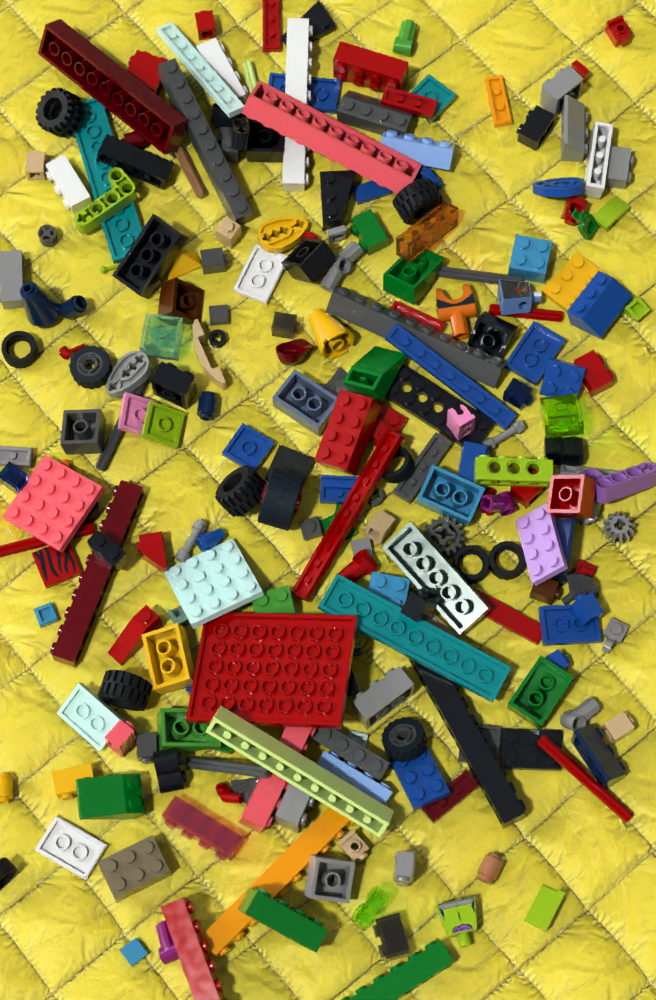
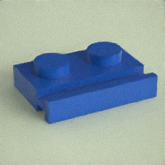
[320,475,358,504]

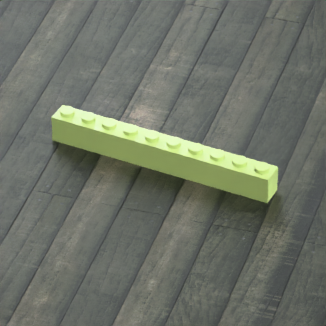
[205,706,394,838]

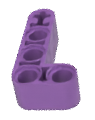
[583,462,656,504]

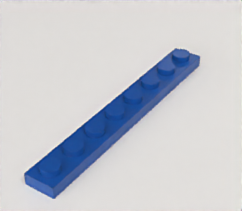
[385,323,517,431]

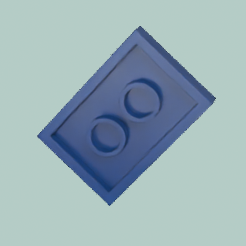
[505,321,566,386]
[538,605,602,646]
[389,745,450,811]

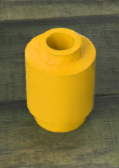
[0,773,13,804]

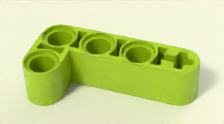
[74,167,137,234]

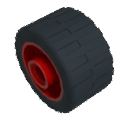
[258,467,305,531]

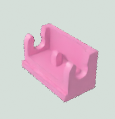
[446,404,476,441]

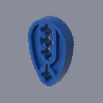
[532,177,585,197]

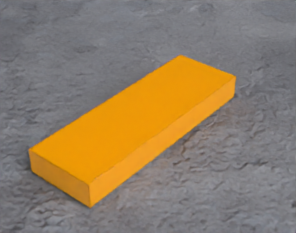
[484,75,512,128]

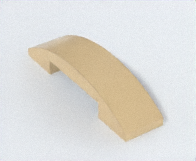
[193,319,227,391]

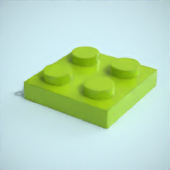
[140,401,185,449]

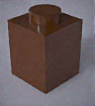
[529,579,561,605]

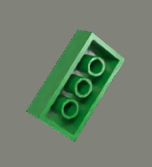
[238,887,328,953]

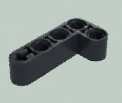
[210,103,250,151]

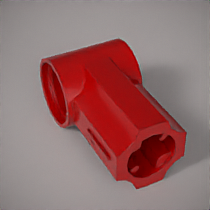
[337,549,378,582]

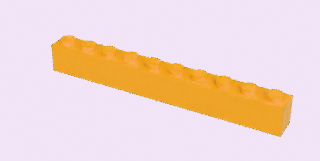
[202,807,356,958]

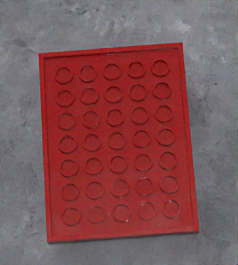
[186,612,358,729]

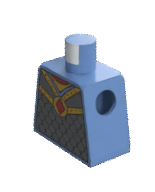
[497,279,542,315]

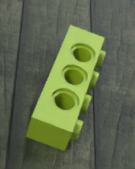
[474,455,553,487]

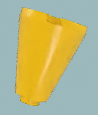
[308,308,355,359]

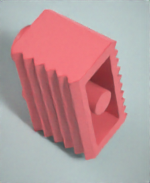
[104,719,137,758]

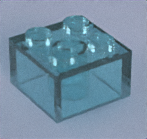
[139,313,184,361]

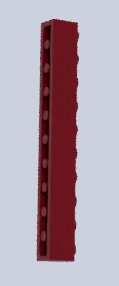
[50,480,144,668]

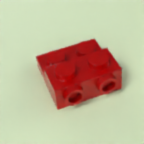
[369,401,408,447]

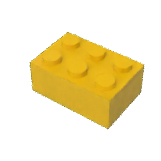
[142,623,195,695]

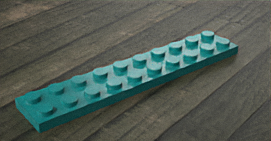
[74,98,142,264]
[318,574,511,703]

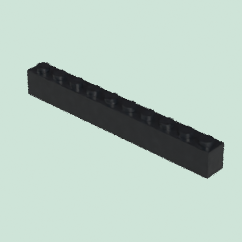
[409,658,527,829]

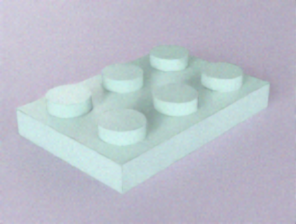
[57,682,125,752]

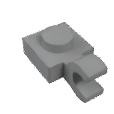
[602,617,629,654]

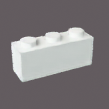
[45,155,92,215]

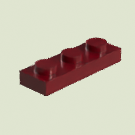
[420,770,479,824]

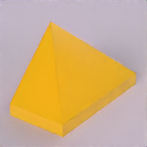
[165,250,202,280]

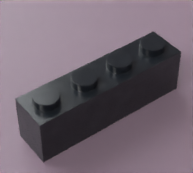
[96,134,174,190]

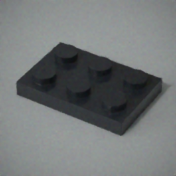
[501,728,561,771]

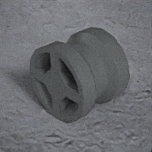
[38,224,58,247]

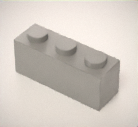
[0,250,25,309]

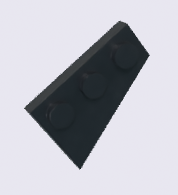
[281,1,337,48]

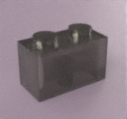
[372,913,410,962]

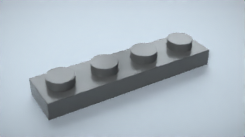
[393,432,452,504]

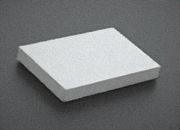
[233,244,287,305]
[35,816,108,881]

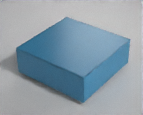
[34,602,59,628]
[120,938,149,967]

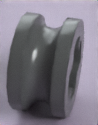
[367,488,383,507]

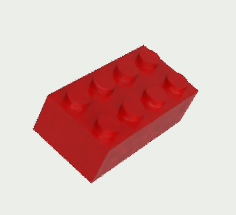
[333,41,409,93]
[314,389,382,476]

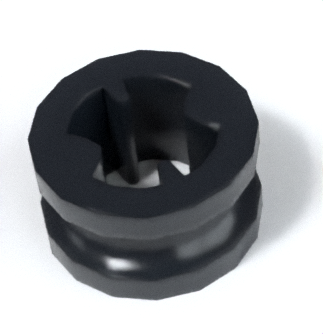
[209,329,226,348]

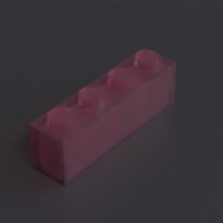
[162,796,244,861]

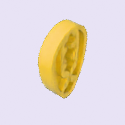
[258,217,308,254]

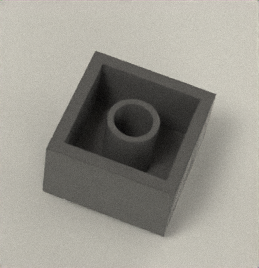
[60,409,106,455]

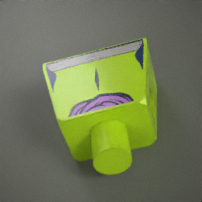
[436,896,477,948]

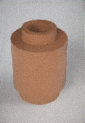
[477,853,504,885]

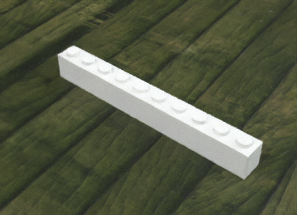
[282,18,313,191]

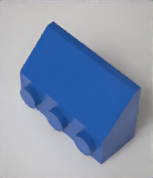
[567,271,632,339]

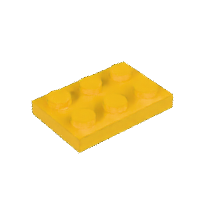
[541,252,606,312]

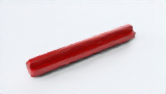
[489,304,563,322]

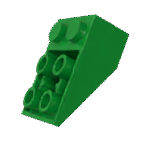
[343,346,407,402]

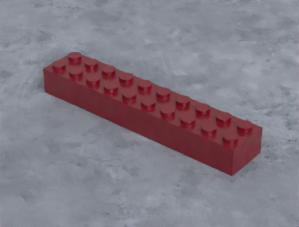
[38,19,188,155]

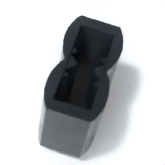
[543,435,584,466]
[87,531,128,572]
[153,748,187,794]

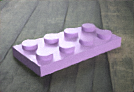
[515,503,568,586]

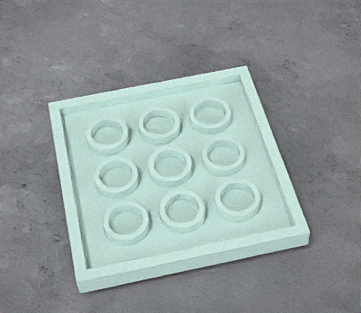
[163,538,264,629]

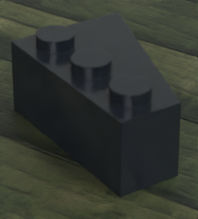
[320,170,356,231]

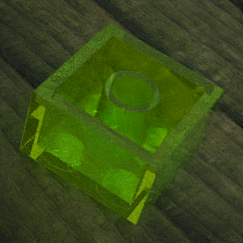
[540,393,584,438]

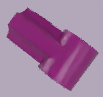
[480,491,517,516]
[156,921,179,965]

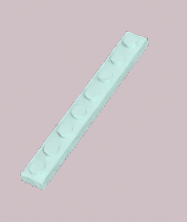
[157,22,244,118]

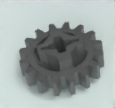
[423,516,465,558]

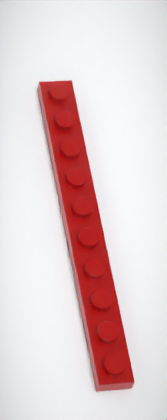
[291,429,404,602]

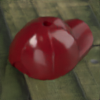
[276,338,314,366]

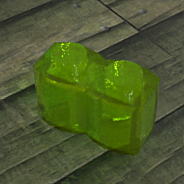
[352,886,389,932]

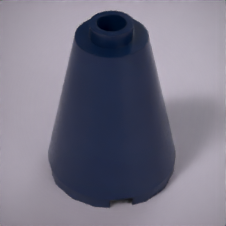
[20,282,61,328]

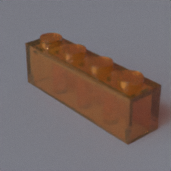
[396,201,458,263]

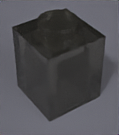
[271,312,300,339]

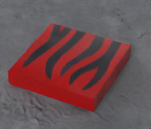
[32,543,81,589]

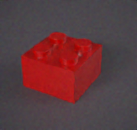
[546,475,596,519]

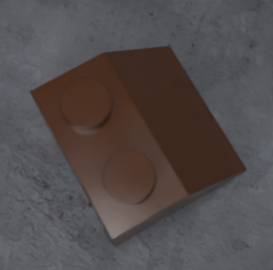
[158,277,204,325]

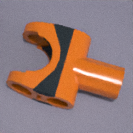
[436,284,476,340]

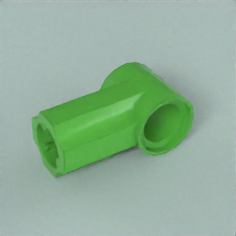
[393,19,417,56]

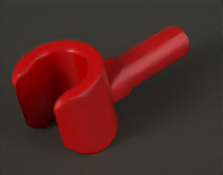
[59,343,85,360]

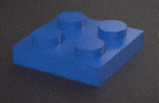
[539,357,586,404]
[222,423,275,471]

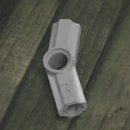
[319,241,363,293]

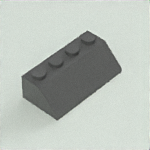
[337,90,416,135]

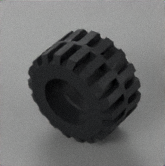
[36,88,85,138]
[393,178,443,225]
[215,465,267,517]
[98,670,153,711]

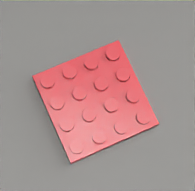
[2,455,105,553]

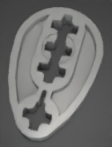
[105,351,153,398]

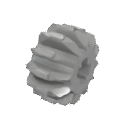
[602,511,636,545]

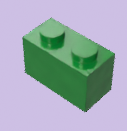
[350,209,388,256]

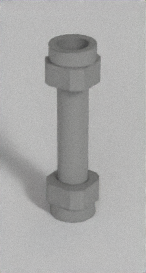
[482,420,526,451]
[175,519,207,563]

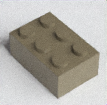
[97,835,171,902]

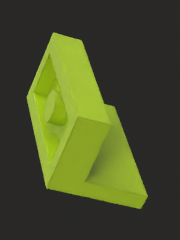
[524,884,565,932]

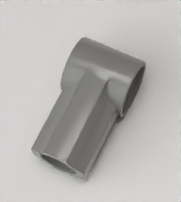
[560,697,601,731]

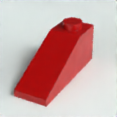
[108,605,164,666]

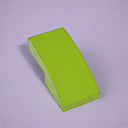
[593,196,630,231]
[622,286,651,322]

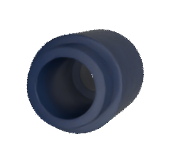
[60,295,87,319]
[197,391,218,421]

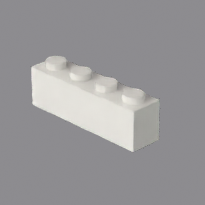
[196,38,248,105]
[582,121,613,199]

